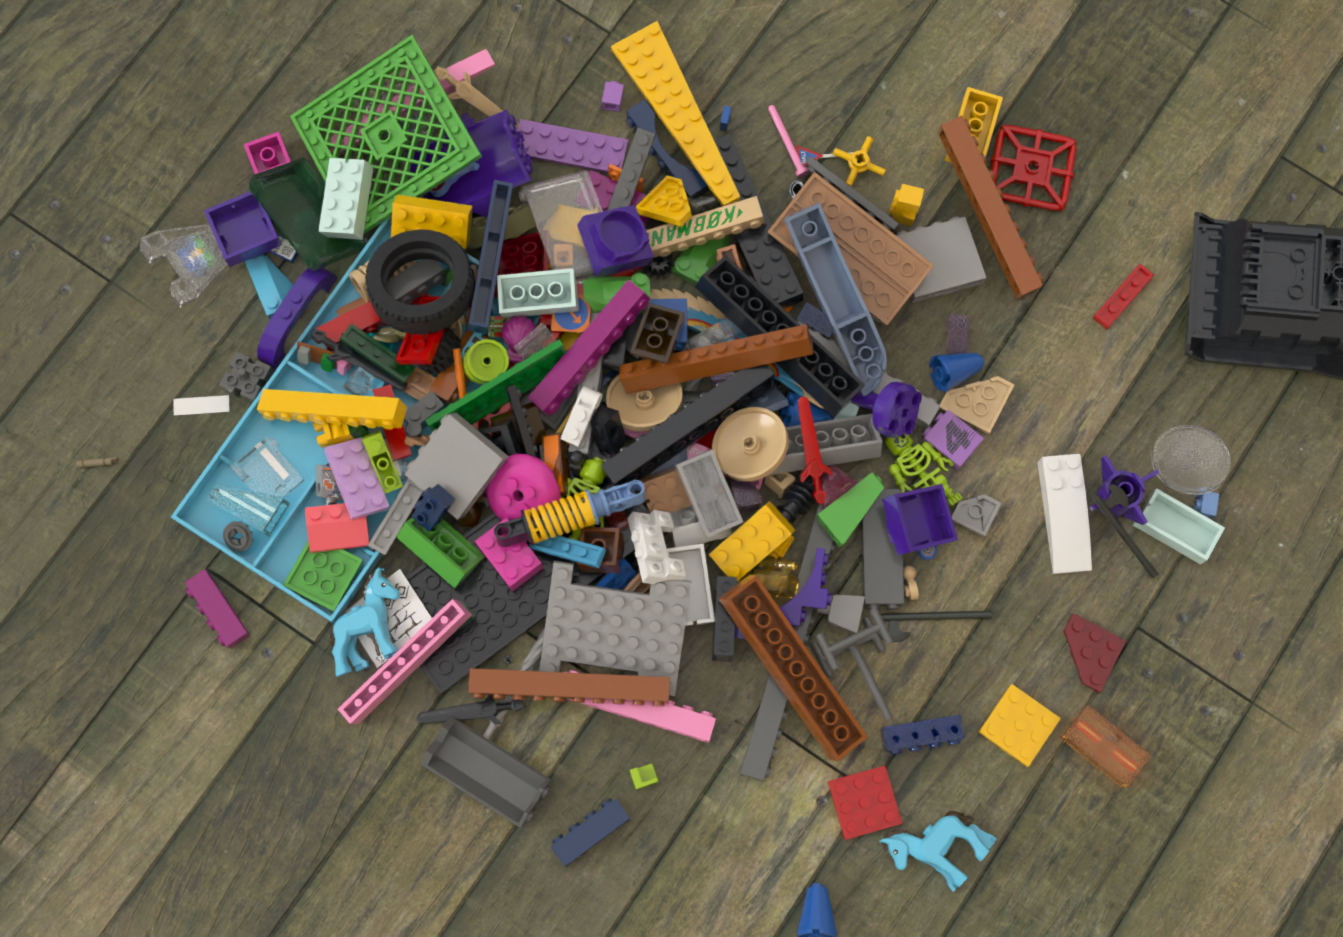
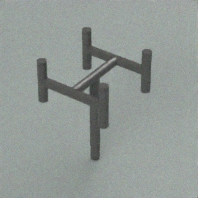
[810,607,893,721]

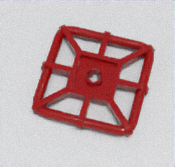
[991,124,1077,211]

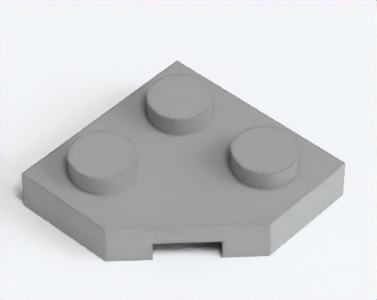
[951,494,1001,538]

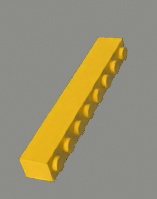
[257,389,407,430]

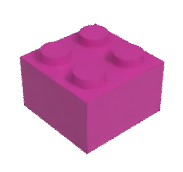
[244,131,295,185]

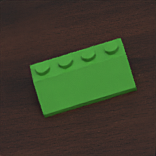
[396,518,485,588]

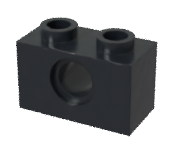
[590,406,627,454]

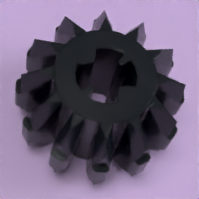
[644,254,674,280]

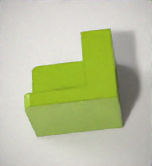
[630,764,659,790]

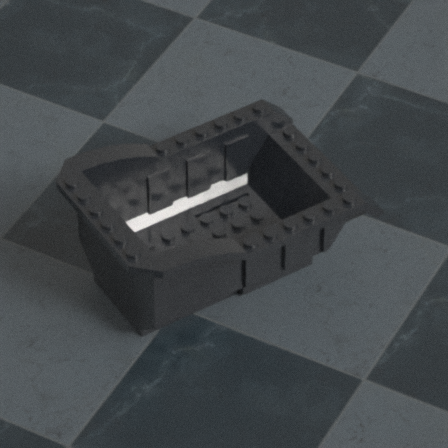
[1184,212,1343,380]

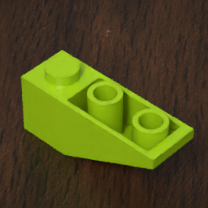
[362,430,403,494]

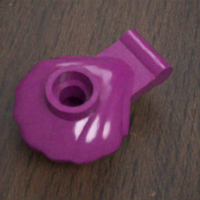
[501,316,537,364]

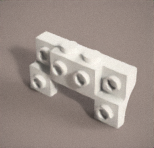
[628,510,686,584]

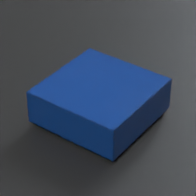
[720,106,731,131]

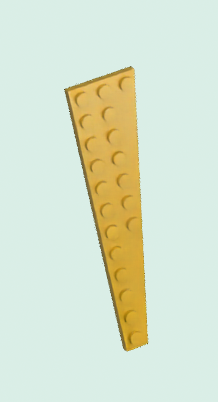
[611,21,740,206]

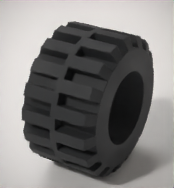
[417,327,461,374]

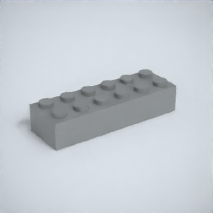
[769,414,882,475]

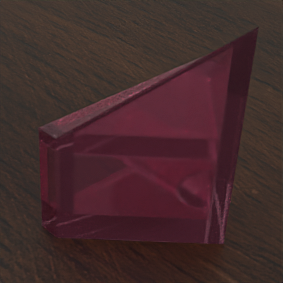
[820,465,856,510]

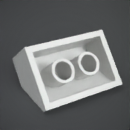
[671,506,732,547]

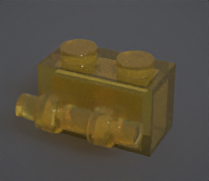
[754,558,799,598]

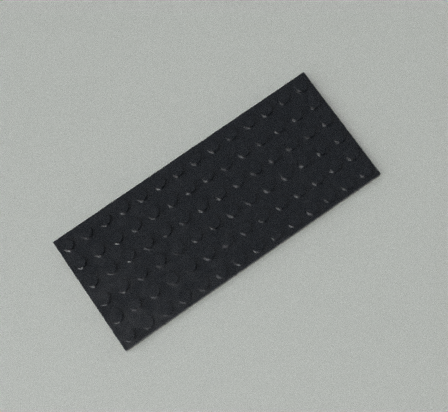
[406,441,650,695]

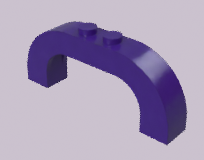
[257,264,338,371]

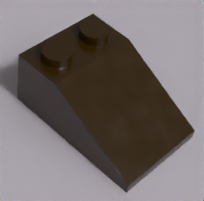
[630,303,685,364]

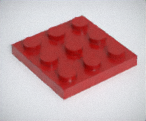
[828,765,903,840]

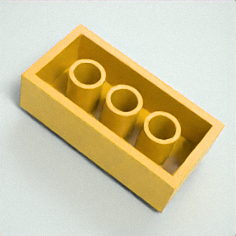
[945,87,1003,163]
[391,195,473,249]
[709,501,795,581]

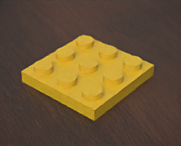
[978,684,1061,767]

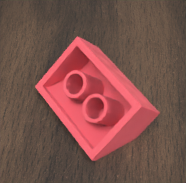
[305,503,369,553]

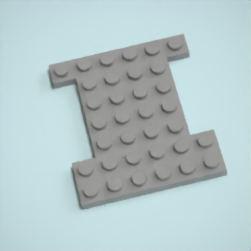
[539,561,692,696]

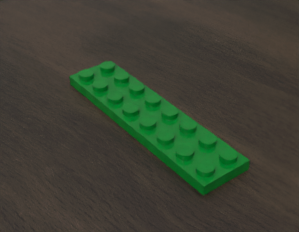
[425,339,566,432]

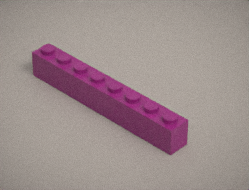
[528,279,650,417]

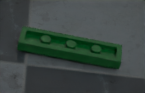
[340,323,415,384]

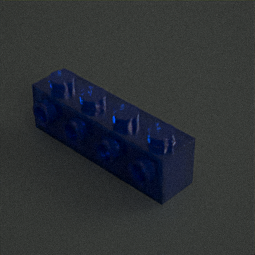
[880,715,965,755]

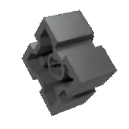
[219,352,274,403]

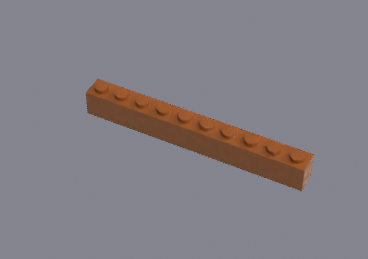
[620,324,813,394]
[468,668,670,707]

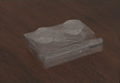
[513,323,557,361]

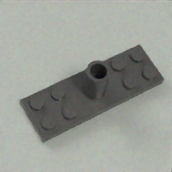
[806,156,900,234]

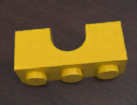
[889,184,924,226]

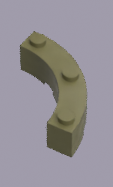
[467,189,559,249]

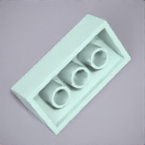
[497,268,579,318]

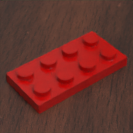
[396,296,445,364]

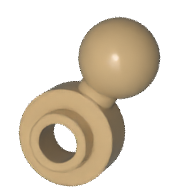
[903,565,919,601]

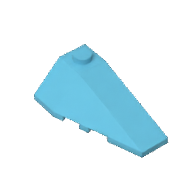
[245,254,293,320]

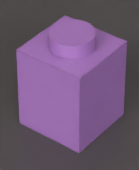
[602,81,624,112]

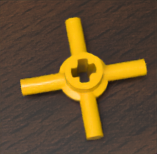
[833,136,886,187]

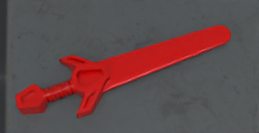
[798,396,832,504]

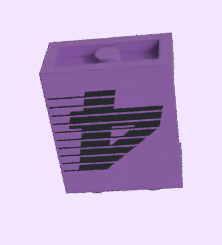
[922,410,984,471]

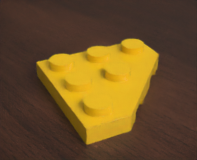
[636,176,692,226]

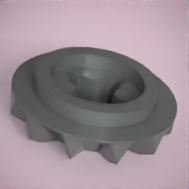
[223,521,254,552]

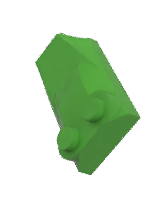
[671,235,730,286]
[583,273,651,314]

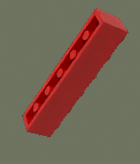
[317,292,429,352]

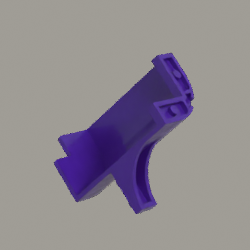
[405,110,533,218]

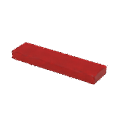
[1093,264,1154,330]
[372,384,412,462]

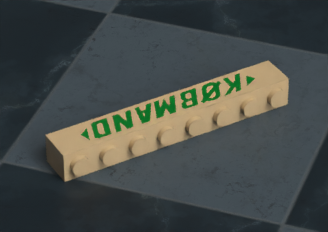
[646,196,765,258]

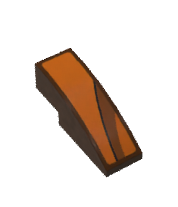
[542,433,568,496]

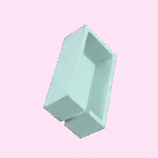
[319,158,373,240]
[1133,488,1225,565]

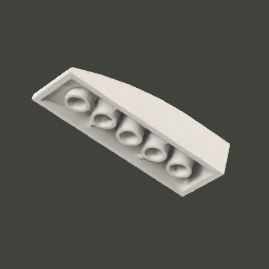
[1037,454,1092,574]

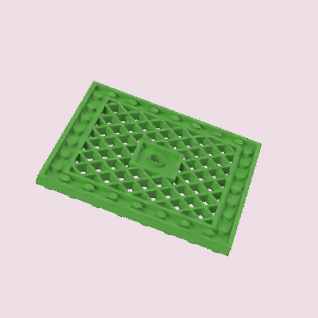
[290,35,483,234]

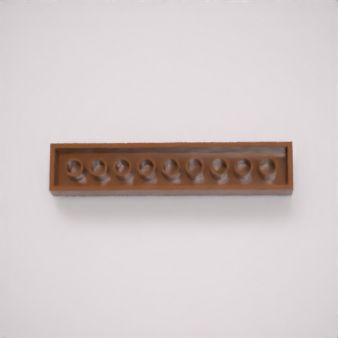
[937,115,1043,300]
[718,575,868,761]

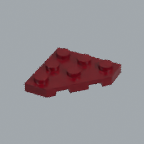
[1063,613,1126,693]

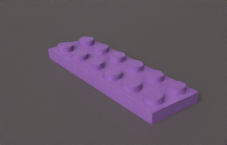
[518,119,628,174]

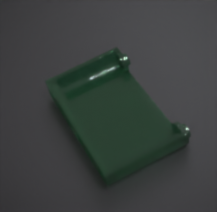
[249,157,369,271]

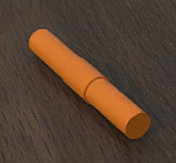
[453,348,467,399]

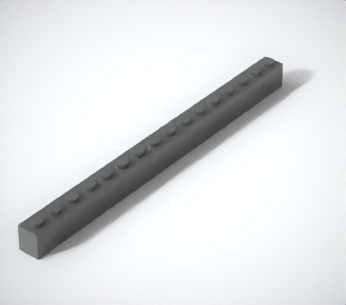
[740,476,851,782]

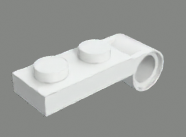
[560,386,602,447]

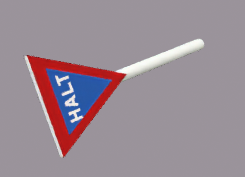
[795,145,853,167]

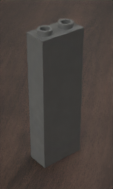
[861,489,904,610]

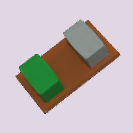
[297,341,338,373]

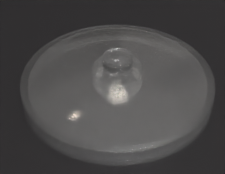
[1151,425,1231,495]

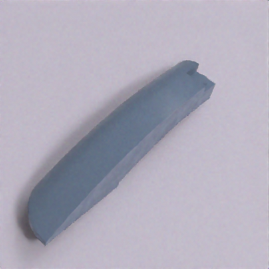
[783,203,887,397]

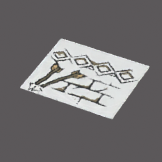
[343,569,432,668]

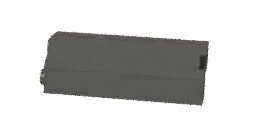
[420,716,551,828]

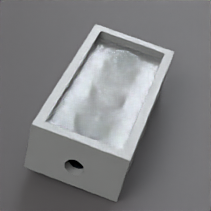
[674,450,743,538]

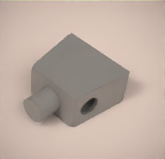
[817,595,865,635]

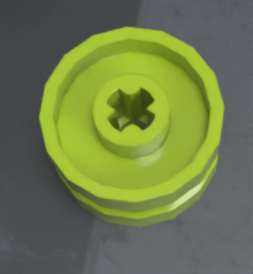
[462,339,509,385]

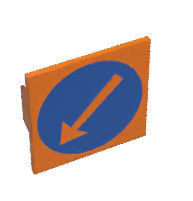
[551,294,591,333]

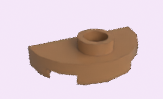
[404,435,430,447]

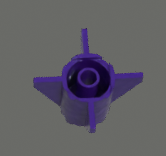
[1090,455,1160,525]

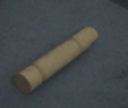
[76,457,118,468]

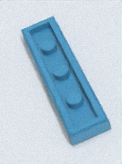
[529,533,606,568]

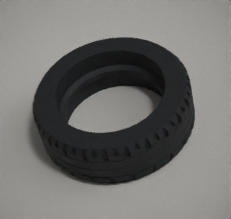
[365,229,475,335]

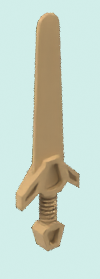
[434,66,519,130]

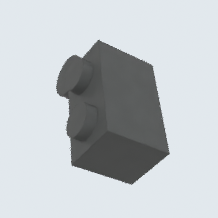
[404,391,445,437]

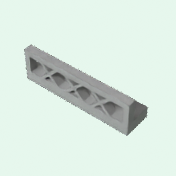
[368,478,424,556]

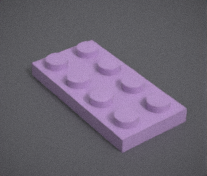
[324,437,389,520]

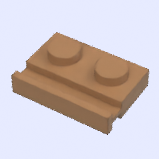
[398,364,436,401]

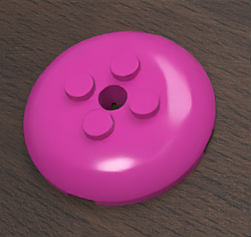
[485,454,561,521]

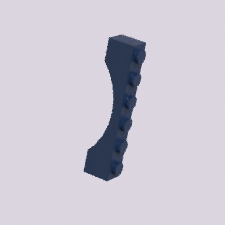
[626,99,708,199]

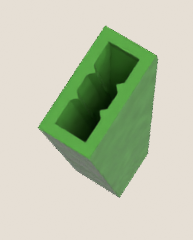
[816,473,884,548]

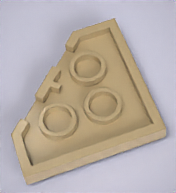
[939,376,1014,435]

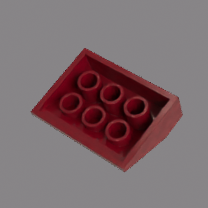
[493,231,554,298]

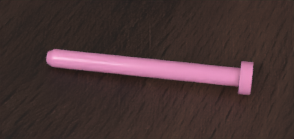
[768,105,809,178]

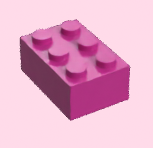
[475,518,544,592]

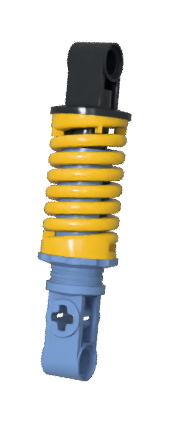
[494,480,646,547]

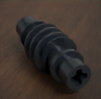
[777,472,829,523]

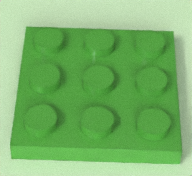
[283,540,364,612]

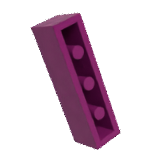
[185,569,251,649]

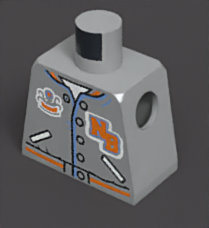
[316,464,343,505]

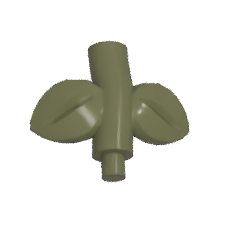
[374,327,406,343]

